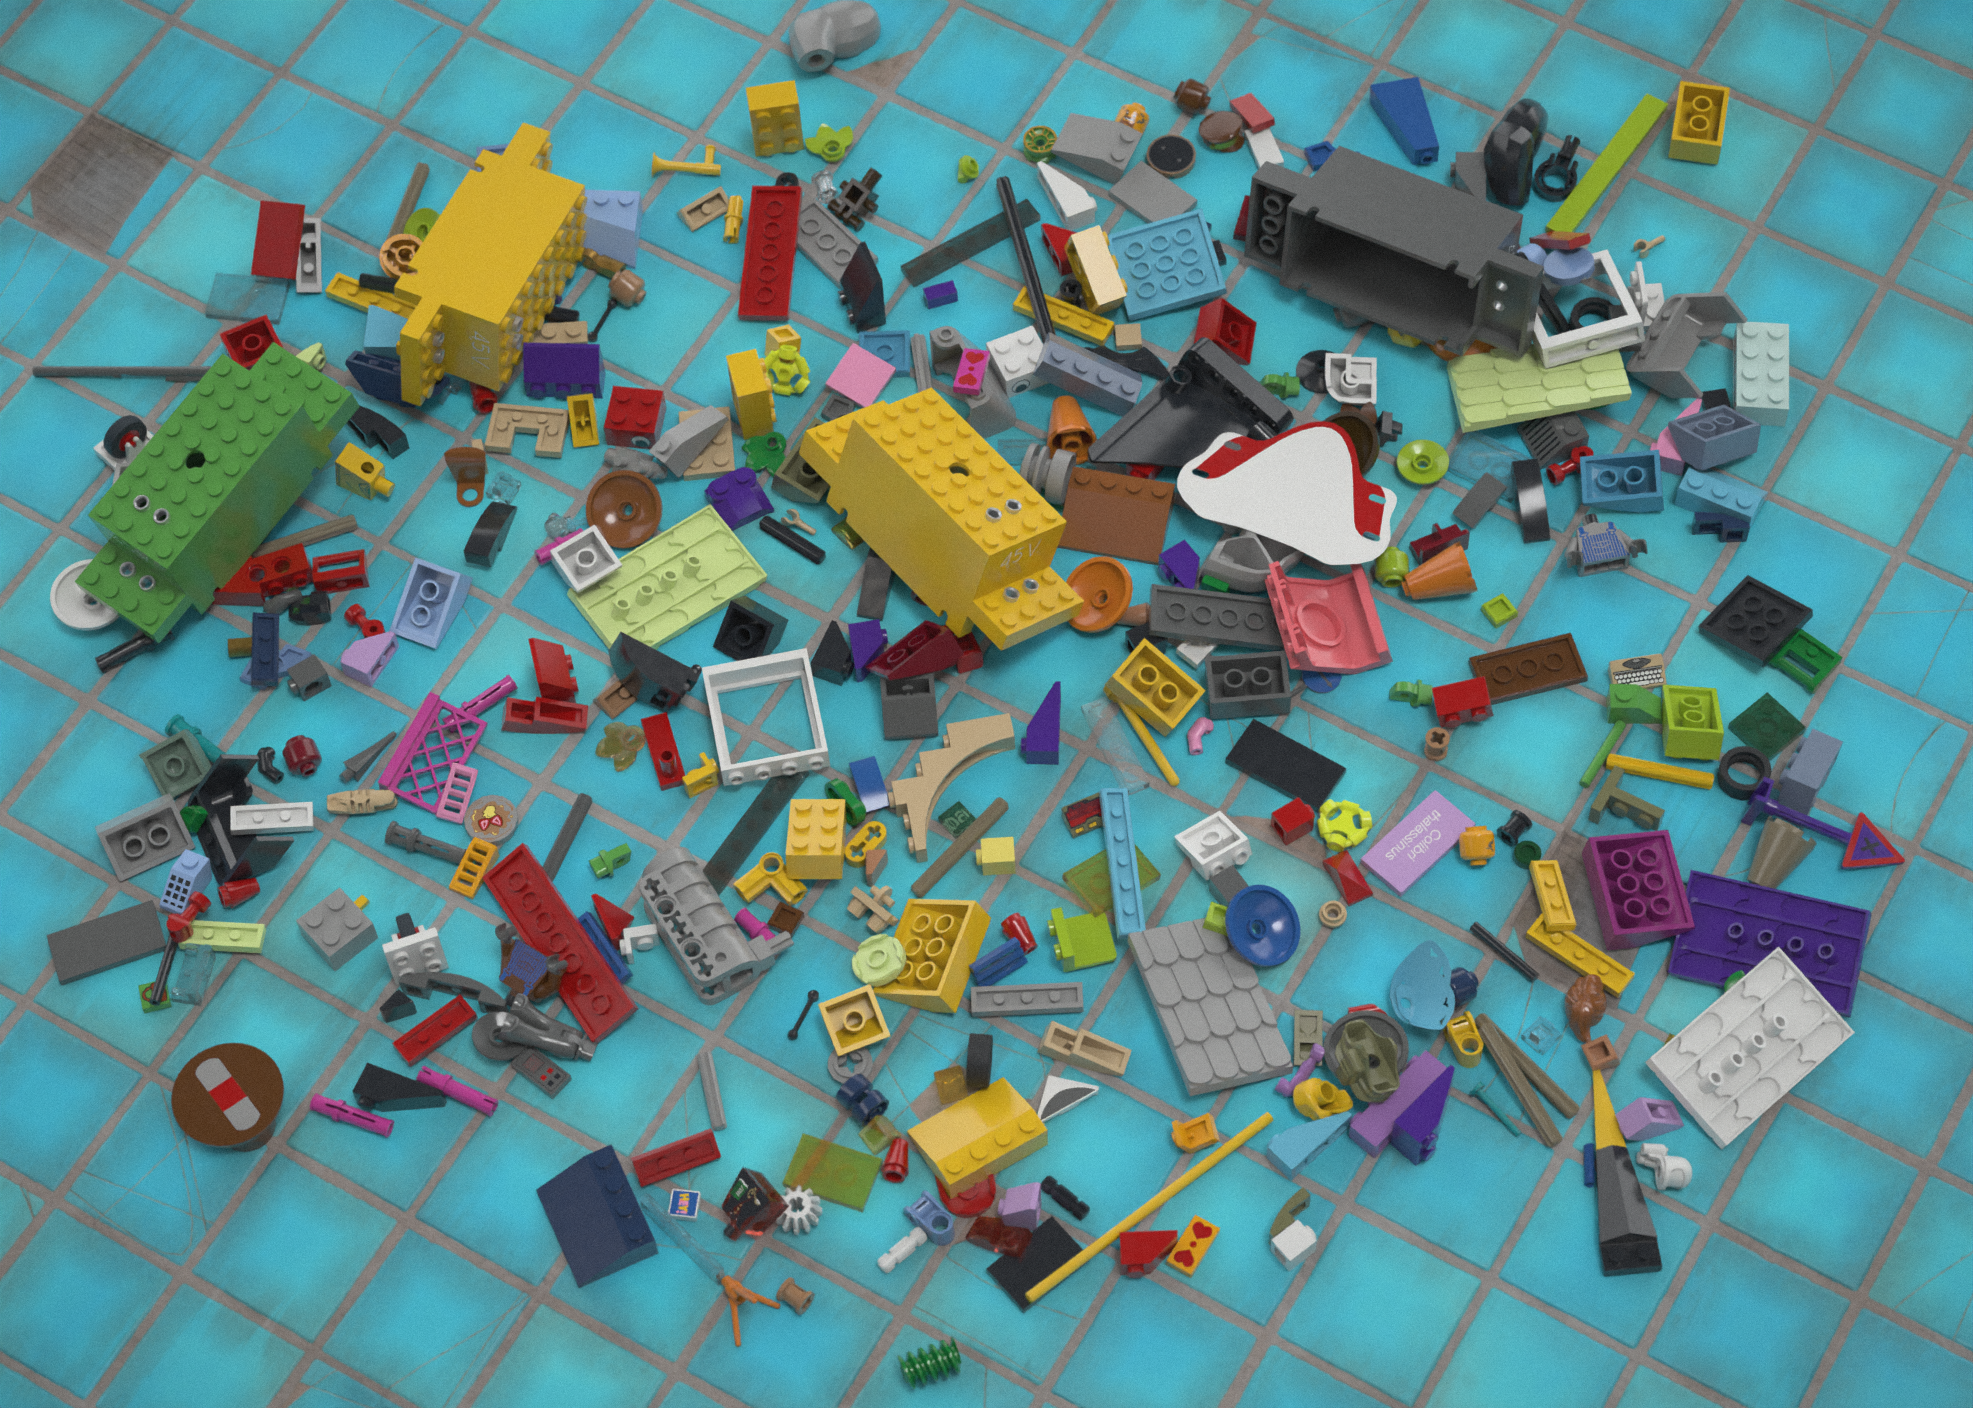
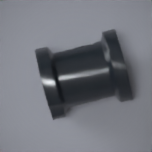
[1060,279,1082,308]
[1497,810,1533,847]

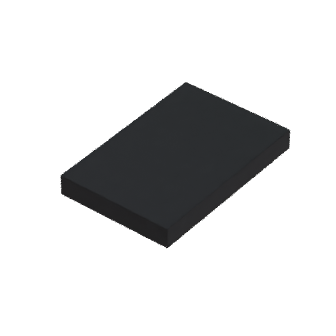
[986,1216,1088,1313]

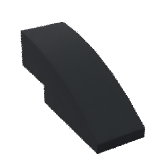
[346,405,410,459]
[1510,458,1550,544]
[464,501,517,567]

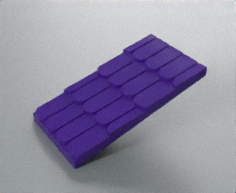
[1668,870,1872,1018]

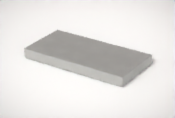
[797,198,878,289]

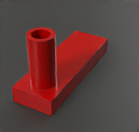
[641,712,685,791]

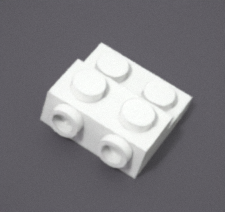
[1174,811,1252,881]

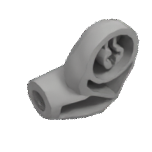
[788,0,881,72]
[1200,528,1305,593]

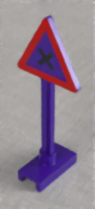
[1741,776,1905,869]

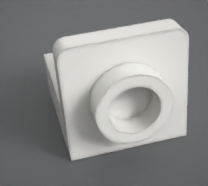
[619,924,660,964]

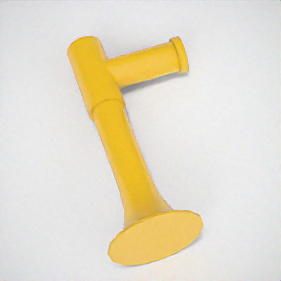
[652,145,721,177]

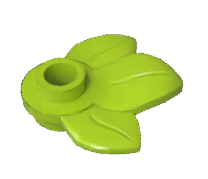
[805,123,853,162]

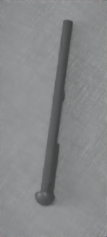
[33,366,212,381]

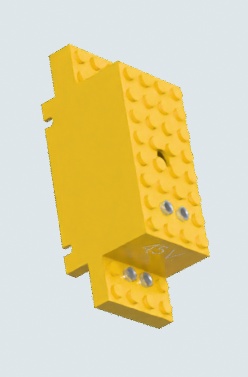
[394,122,587,407]
[799,387,1084,651]

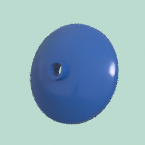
[1225,885,1301,967]

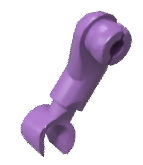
[1275,1043,1325,1097]

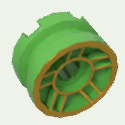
[1023,126,1057,165]

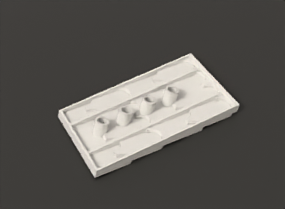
[1645,947,1855,1150]

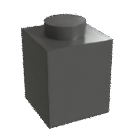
[1209,865,1248,907]

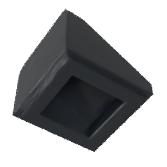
[380,990,417,1023]

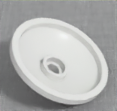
[50,559,120,631]

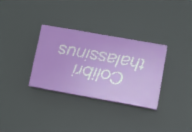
[1360,790,1476,897]

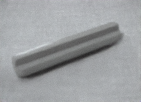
[911,333,933,392]
[697,1052,727,1131]

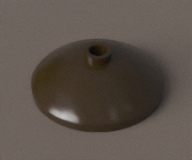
[1323,411,1380,477]

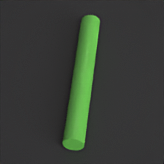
[1579,720,1626,788]

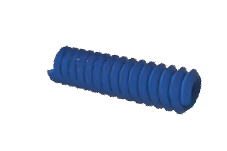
[1583,1143,1595,1187]

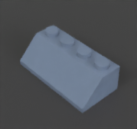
[1033,332,1143,416]

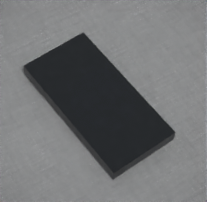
[1225,718,1346,813]

